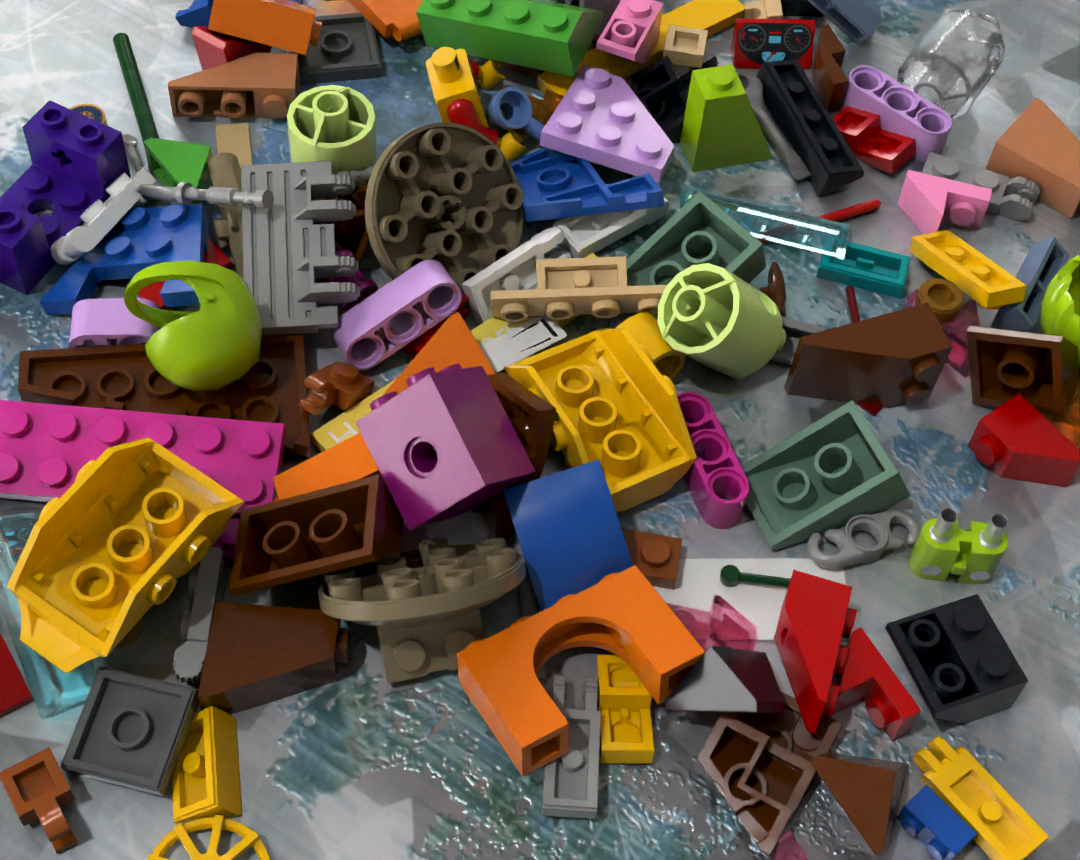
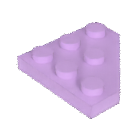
[539,66,675,183]

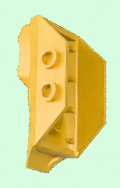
[503,328,697,513]
[7,437,245,674]

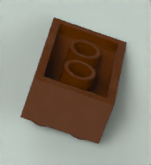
[784,302,952,408]

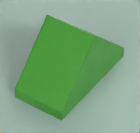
[143,138,213,208]

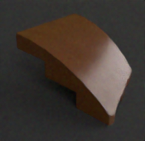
[471,373,556,543]
[697,691,843,857]

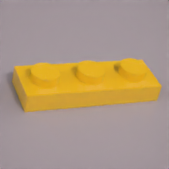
[910,230,1027,310]

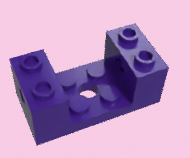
[0,100,131,295]

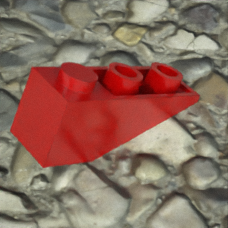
[774,570,857,734]

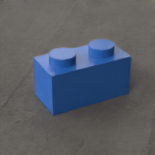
[897,785,978,860]

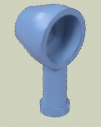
[486,87,551,151]

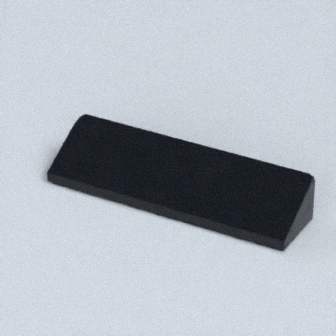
[757,60,865,197]

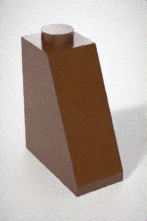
[198,602,351,715]

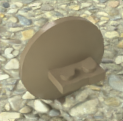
[365,122,524,294]
[318,537,526,684]

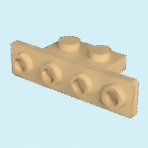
[490,256,667,322]

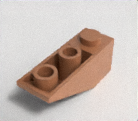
[168,53,300,119]

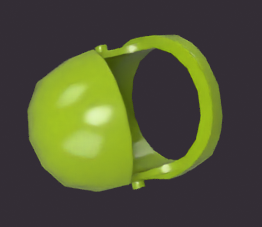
[124,261,262,391]

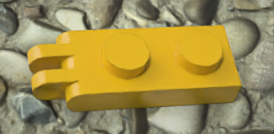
[913,736,1049,860]

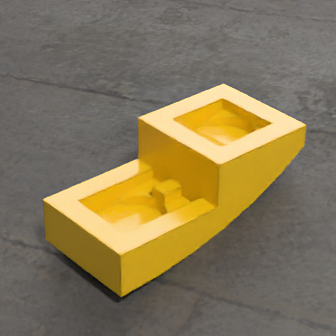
[596,655,655,764]

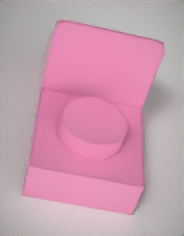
[897,170,992,234]

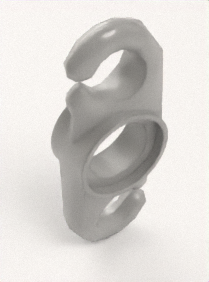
[807,509,920,570]

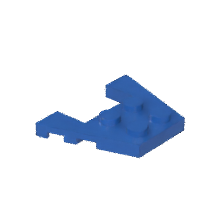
[510,148,664,222]
[40,203,209,315]

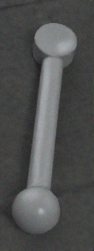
[122,134,154,201]

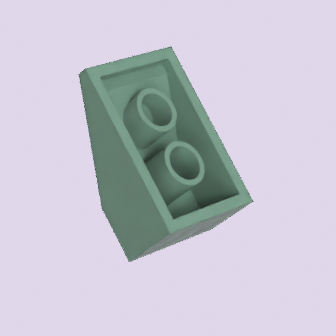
[626,191,766,319]
[741,400,911,551]

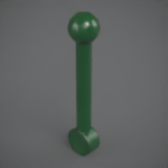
[720,565,791,588]

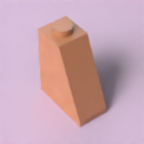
[986,98,1080,219]

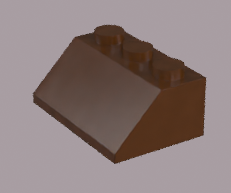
[229,474,404,596]

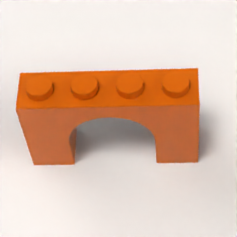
[457,565,705,777]

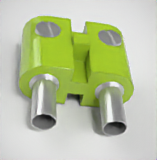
[908,508,1009,584]

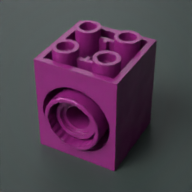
[356,363,536,531]

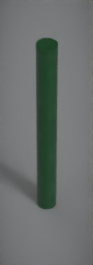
[113,33,159,148]

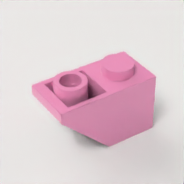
[596,0,664,65]

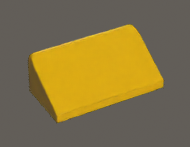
[172,706,242,824]

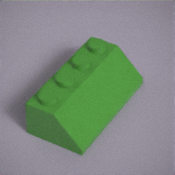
[416,0,604,77]

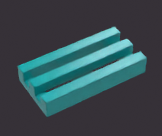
[816,236,911,298]

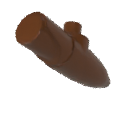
[760,262,786,317]

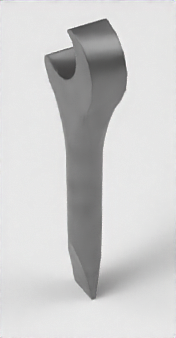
[737,72,811,181]

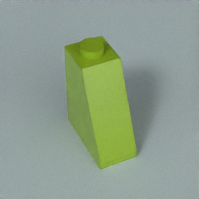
[680,64,771,172]

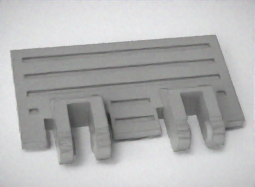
[241,161,360,335]

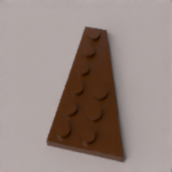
[18,333,311,457]

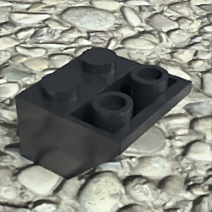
[885,594,1028,723]

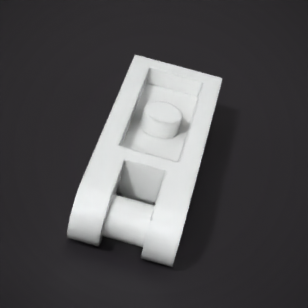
[51,168,156,265]

